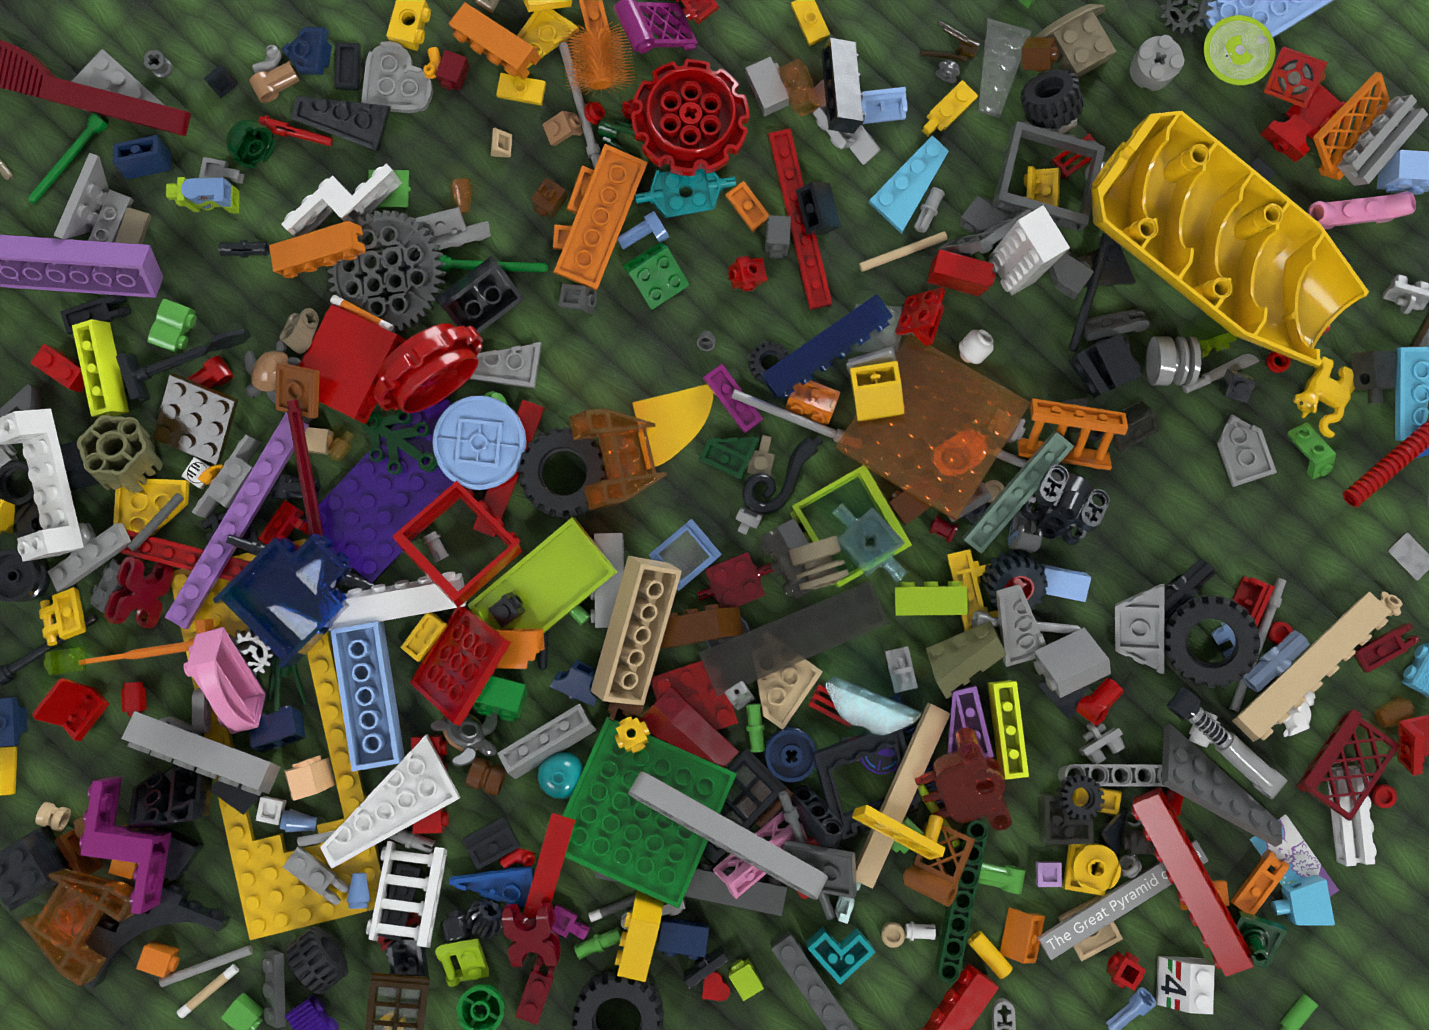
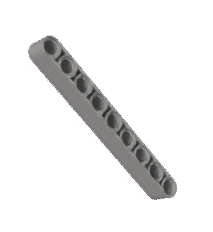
[628,772,828,900]

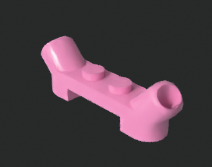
[1307,191,1416,229]

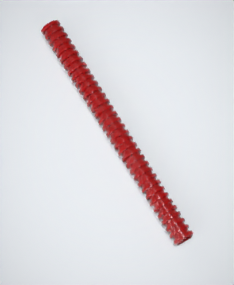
[1342,419,1429,507]

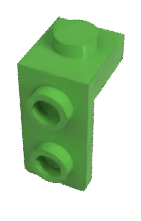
[1287,422,1336,479]

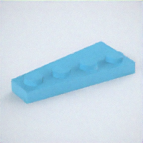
[868,136,949,234]
[1395,347,1429,441]

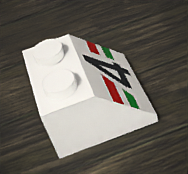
[1156,956,1215,1014]

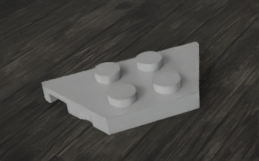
[54,153,109,240]
[1115,584,1165,674]

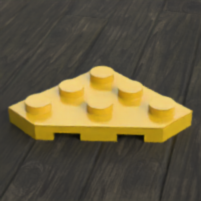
[113,479,190,536]

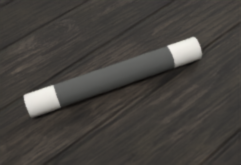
[588,894,636,922]

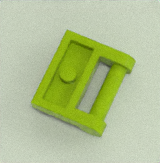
[435,938,489,987]

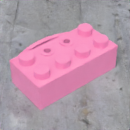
[184,627,266,734]

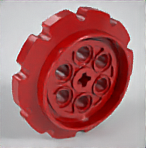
[631,59,749,176]
[373,323,483,413]

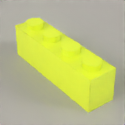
[72,319,129,417]
[987,680,1029,780]

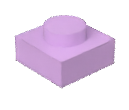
[1036,861,1062,887]

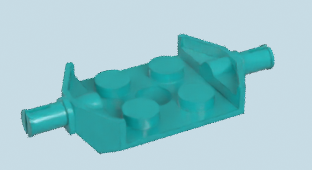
[635,169,736,218]

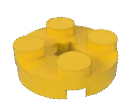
[1071,843,1121,893]

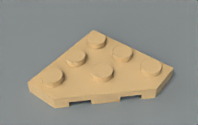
[751,631,823,730]

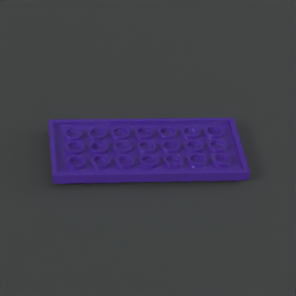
[304,398,454,584]

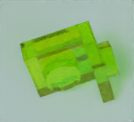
[44,647,87,675]

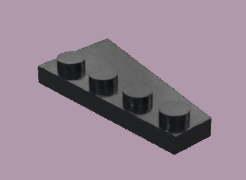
[291,96,391,151]

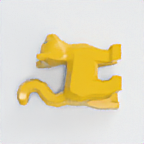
[1293,357,1355,438]

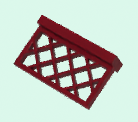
[1296,709,1400,821]

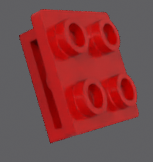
[895,287,945,346]

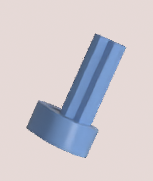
[617,211,669,249]
[1106,987,1156,1030]

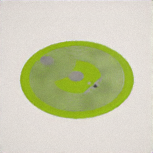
[1204,15,1275,85]

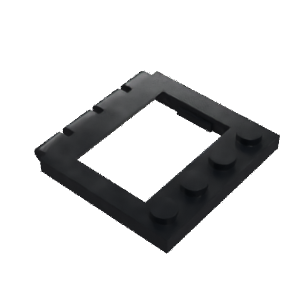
[811,721,921,840]

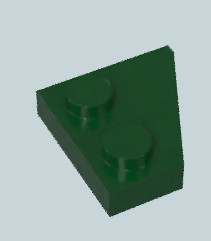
[699,437,760,480]

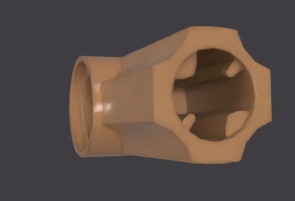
[249,62,300,103]

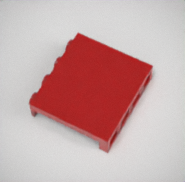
[299,304,406,425]

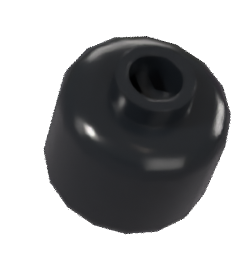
[440,910,474,944]

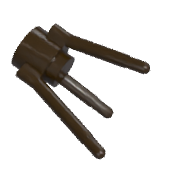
[920,21,980,62]

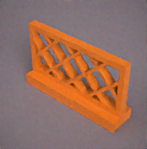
[1313,72,1390,181]

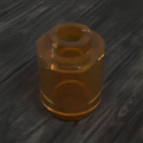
[1375,697,1415,728]

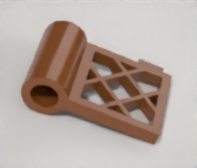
[903,823,975,907]

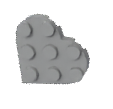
[361,41,433,113]

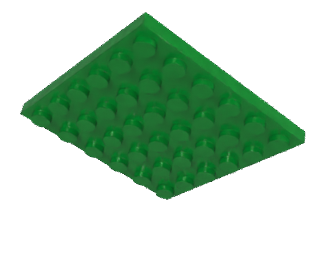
[562,717,737,909]

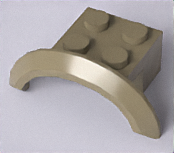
[1035,4,1116,78]

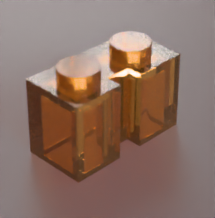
[778,58,821,117]

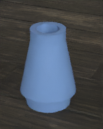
[280,809,317,832]
[346,873,371,909]

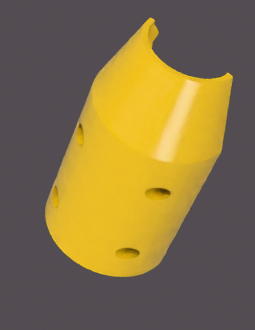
[1091,111,1369,367]

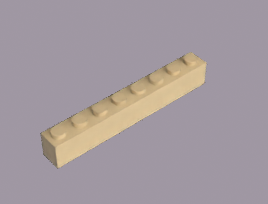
[1232,592,1391,742]

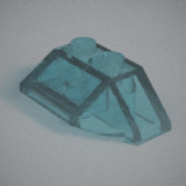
[825,676,922,735]

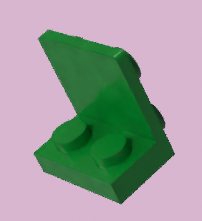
[622,242,689,309]

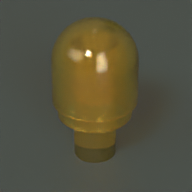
[328,431,355,461]

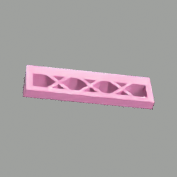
[713,811,808,899]

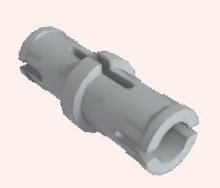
[387,829,436,855]

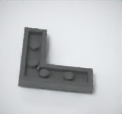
[938,209,1031,256]

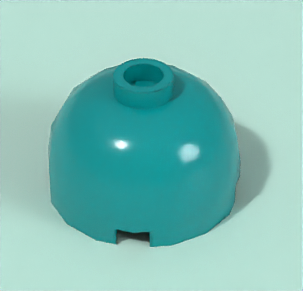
[538,751,584,799]

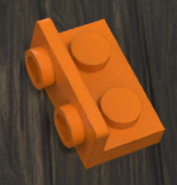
[785,376,841,425]

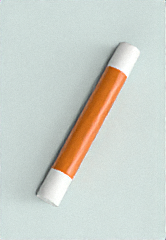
[330,295,394,332]

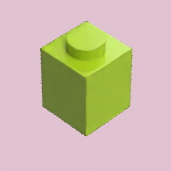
[728,958,764,1001]

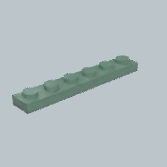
[962,430,1074,554]

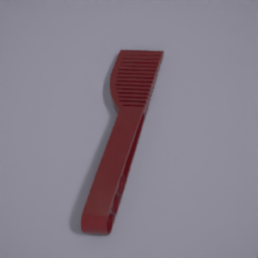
[0,40,191,136]

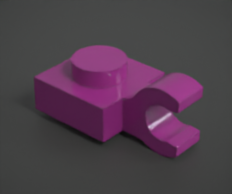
[552,904,590,940]

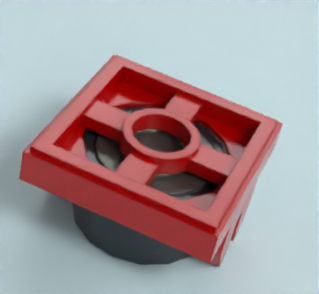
[1264,47,1328,109]

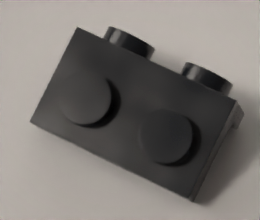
[386,937,429,990]

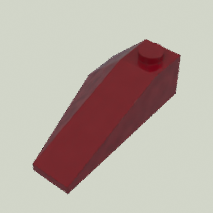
[639,686,739,768]

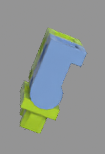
[166,177,240,213]

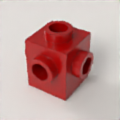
[728,256,767,291]
[1106,951,1146,991]

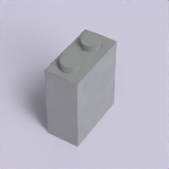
[1034,628,1111,698]

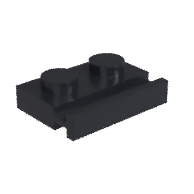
[462,815,521,870]

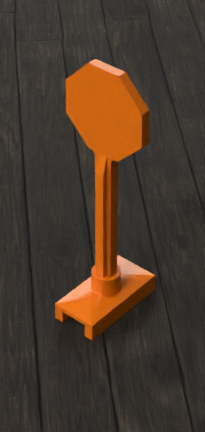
[79,619,215,665]

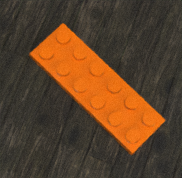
[553,144,647,291]

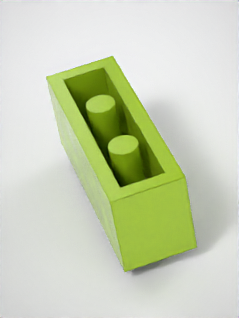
[895,581,968,616]

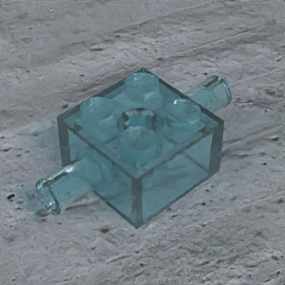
[832,503,908,583]

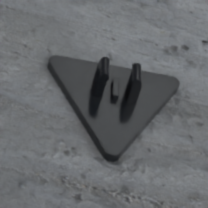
[1039,681,1090,719]
[1101,807,1127,859]

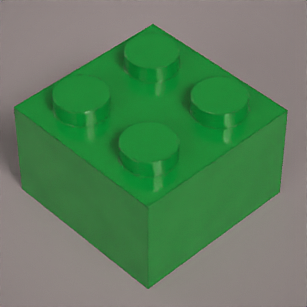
[473,676,528,722]

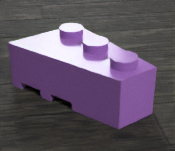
[947,684,994,759]

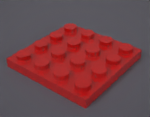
[410,606,511,726]

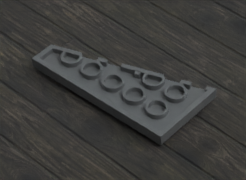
[1162,723,1282,847]

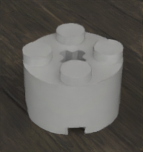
[1130,35,1184,91]

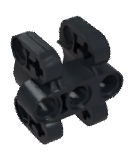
[1021,465,1110,545]

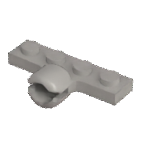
[48,522,131,592]

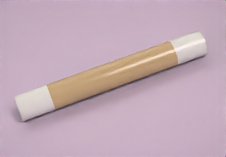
[177,964,239,1018]

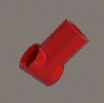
[187,355,234,389]
[1076,678,1124,726]

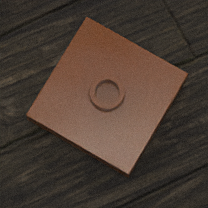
[275,363,320,418]

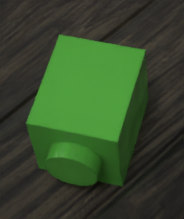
[221,993,264,1030]

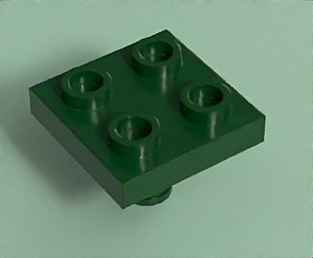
[1234,911,1287,969]

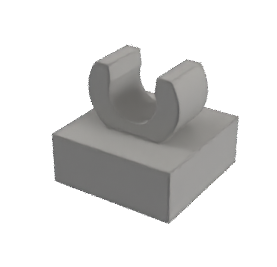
[735,505,763,535]

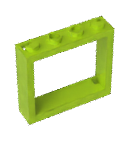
[790,464,912,588]

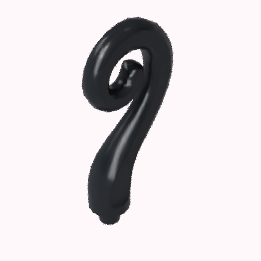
[742,435,823,514]

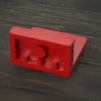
[1285,84,1360,141]
[1398,714,1429,776]

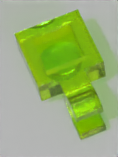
[1198,333,1237,359]

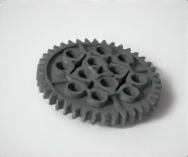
[327,210,446,333]

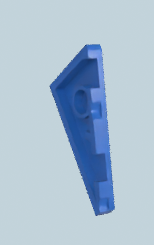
[449,866,534,907]

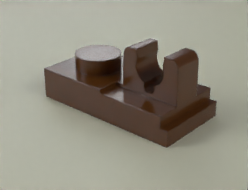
[55,827,103,879]

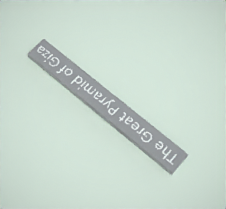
[1037,839,1208,960]

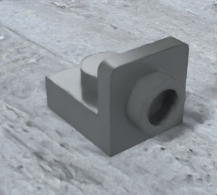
[558,284,597,314]

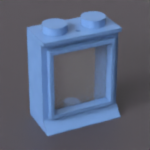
[649,518,722,591]

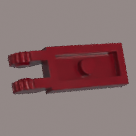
[1354,622,1420,673]
[515,955,556,1025]

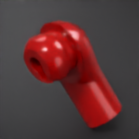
[499,848,535,869]

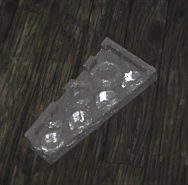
[978,19,1031,118]

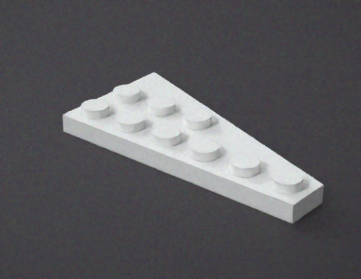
[320,734,461,869]

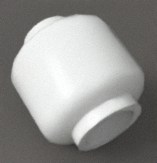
[959,330,993,364]

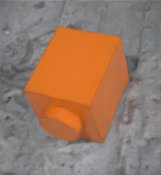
[136,940,180,978]

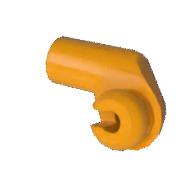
[423,47,441,79]

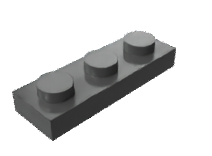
[262,950,286,1028]

